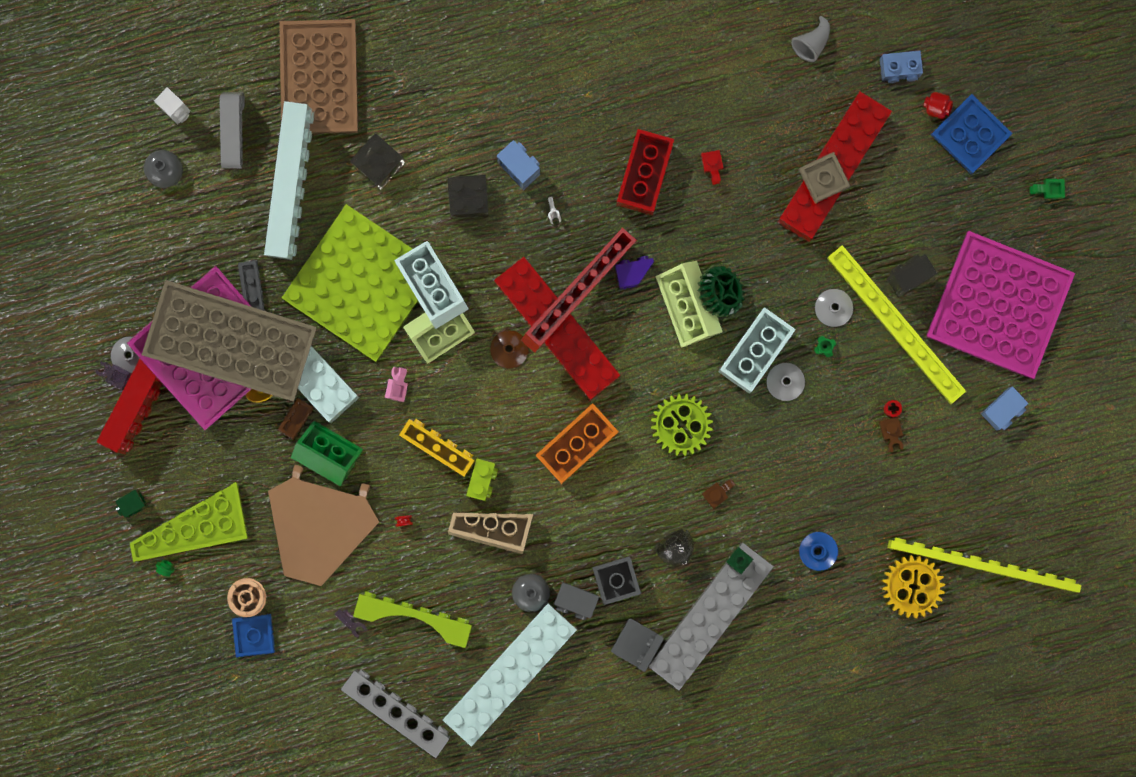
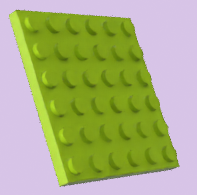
[282,204,418,362]

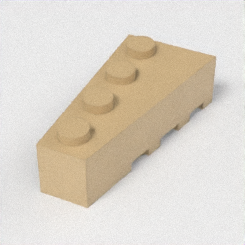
[448,513,533,554]

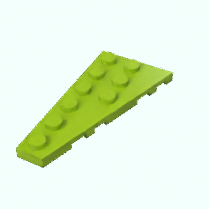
[130,482,248,562]

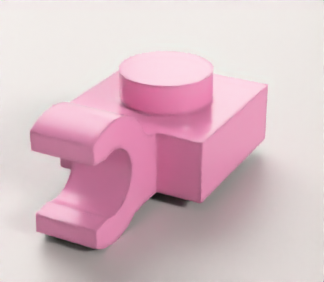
[385,367,408,402]

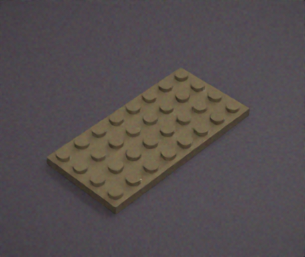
[142,280,317,401]

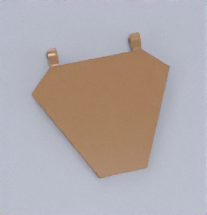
[268,465,379,586]

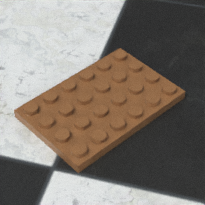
[279,19,358,134]

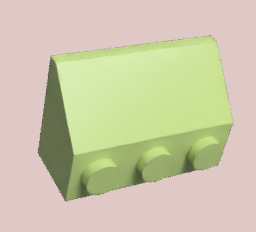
[403,313,475,364]

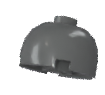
[144,149,183,189]
[512,574,550,612]

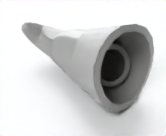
[791,16,830,62]

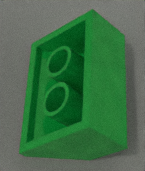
[291,421,363,486]

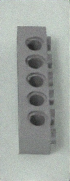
[341,669,450,758]

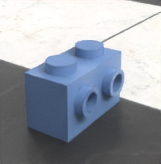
[880,51,923,83]
[981,386,1028,431]

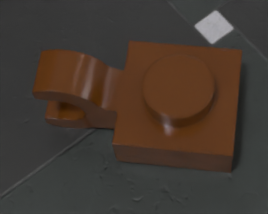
[702,479,736,509]

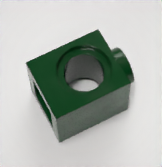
[115,489,149,518]
[724,547,754,574]

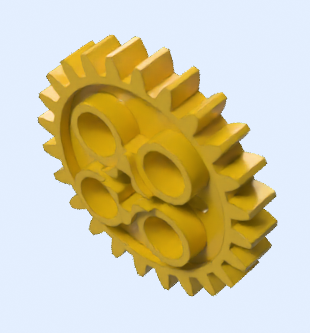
[881,555,945,618]

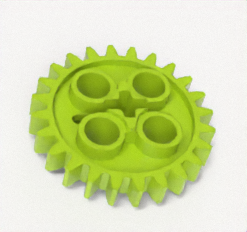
[651,394,713,456]

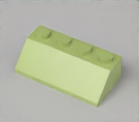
[656,261,723,348]

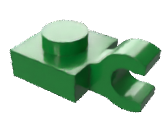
[1030,179,1065,199]

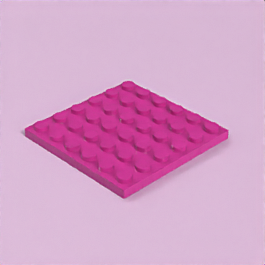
[926,231,1075,380]
[127,266,251,430]

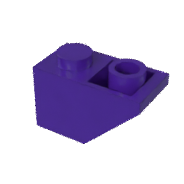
[615,256,654,290]

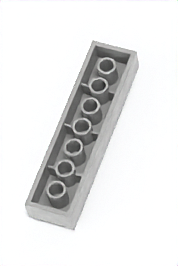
[648,543,774,690]

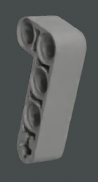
[220,92,245,169]

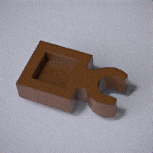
[879,417,904,452]

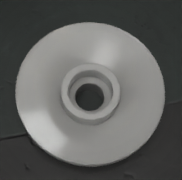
[815,289,853,327]
[111,337,140,375]
[767,363,805,401]

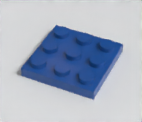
[931,94,1013,174]

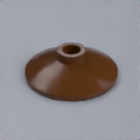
[490,330,528,369]

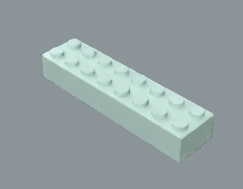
[264,101,314,260]
[443,603,577,747]

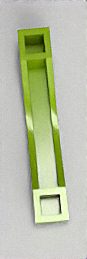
[353,591,472,648]

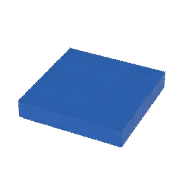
[232,614,275,657]

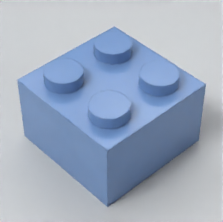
[497,140,540,190]

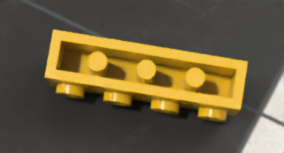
[399,419,475,477]

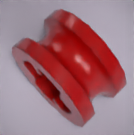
[884,400,902,418]
[395,515,413,527]

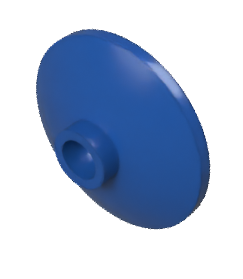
[799,532,838,571]

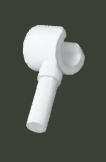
[548,197,561,224]

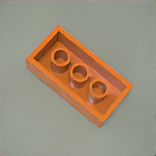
[535,403,619,485]

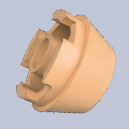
[227,578,266,617]

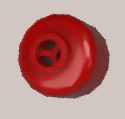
[923,92,953,119]

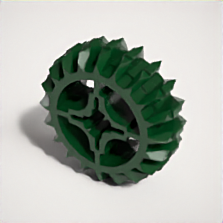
[697,266,745,317]

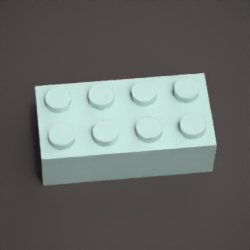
[394,241,468,329]
[718,307,796,394]
[298,346,359,423]

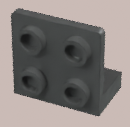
[611,619,664,672]

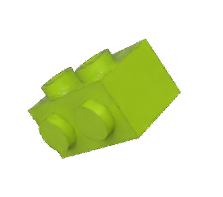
[466,459,498,501]

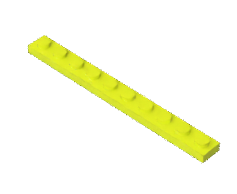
[827,245,966,404]
[887,538,1081,593]

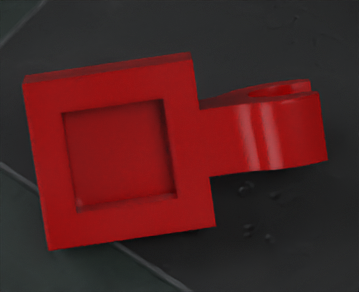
[701,150,723,185]

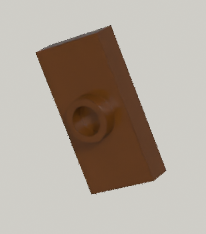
[278,398,314,440]

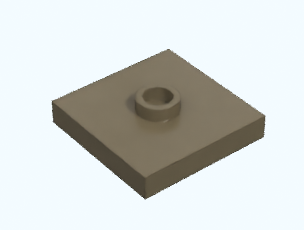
[798,152,850,204]

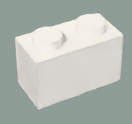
[154,88,190,125]

